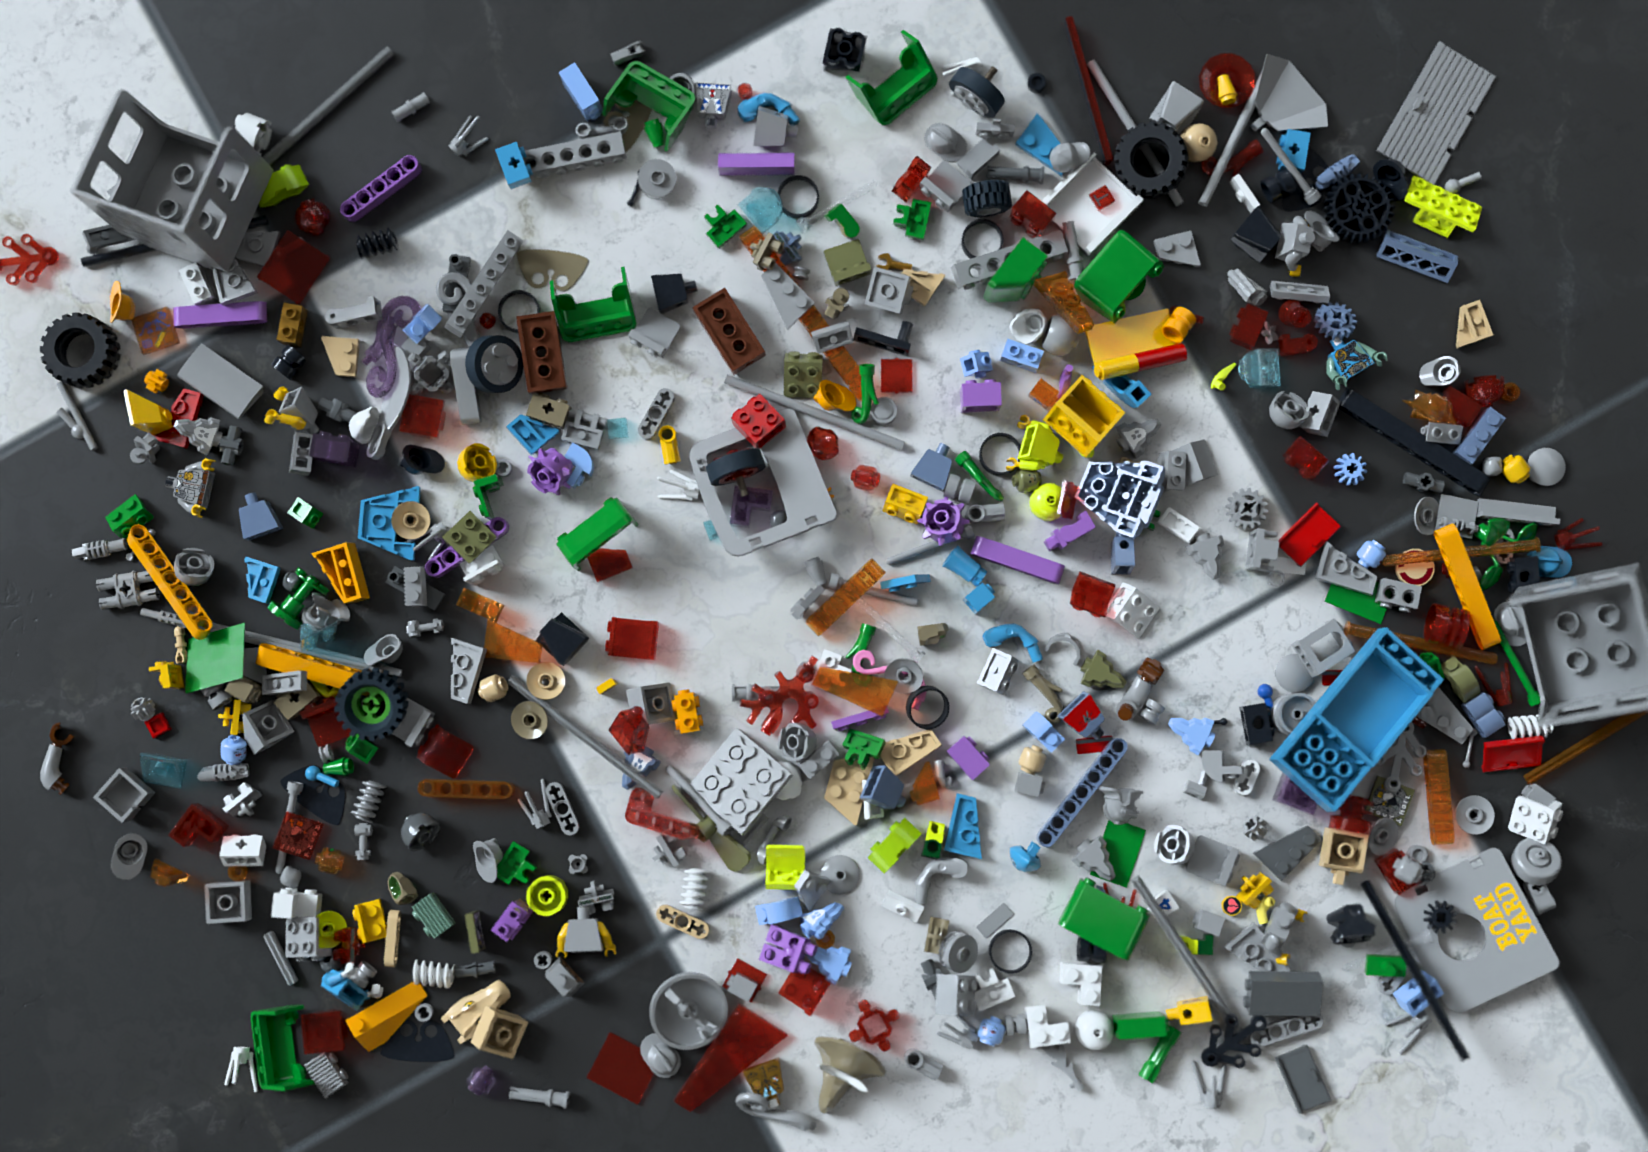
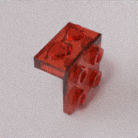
[1069,571,1116,618]
[300,696,352,747]
[417,724,474,779]

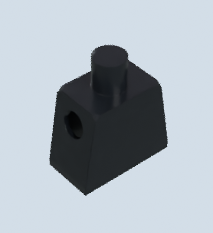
[651,274,697,314]

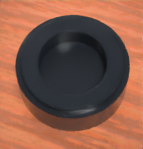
[1027,73,1046,93]

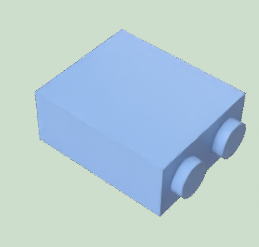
[559,62,603,121]

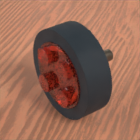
[706,448,766,497]

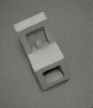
[1202,750,1244,782]

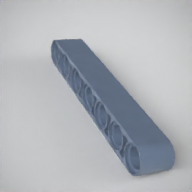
[1036,738,1128,847]

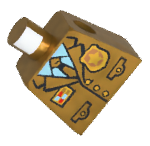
[743,1057,784,1108]

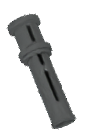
[987,166,1045,184]

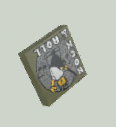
[1363,776,1415,826]
[465,910,486,954]

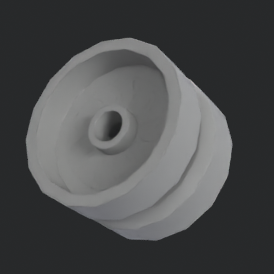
[1270,693,1316,735]

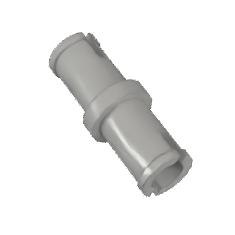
[391,92,430,122]

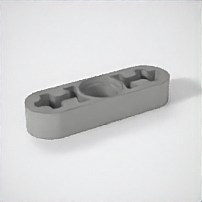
[638,388,675,440]
[546,782,580,835]

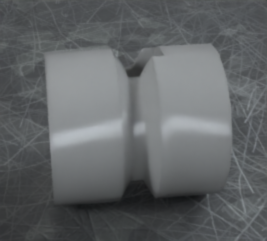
[943,473,976,505]
[201,683,235,710]

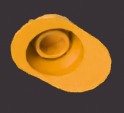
[110,281,135,323]
[814,380,857,411]

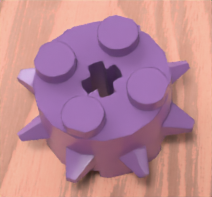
[527,448,573,495]
[917,497,970,546]

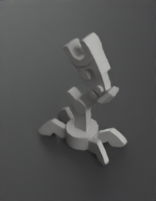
[664,988,717,1041]

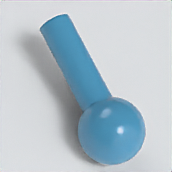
[305,766,339,788]

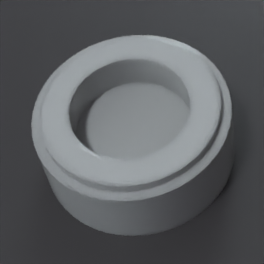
[1407,845,1428,863]

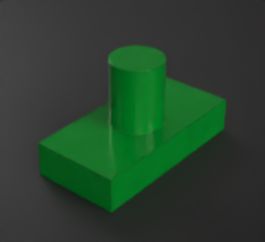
[1365,954,1407,977]

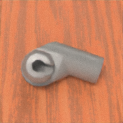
[934,760,952,788]

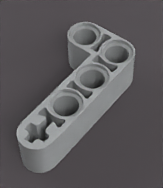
[450,347,482,425]

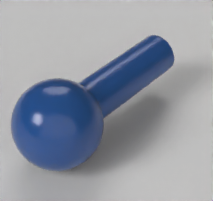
[1257,684,1273,712]

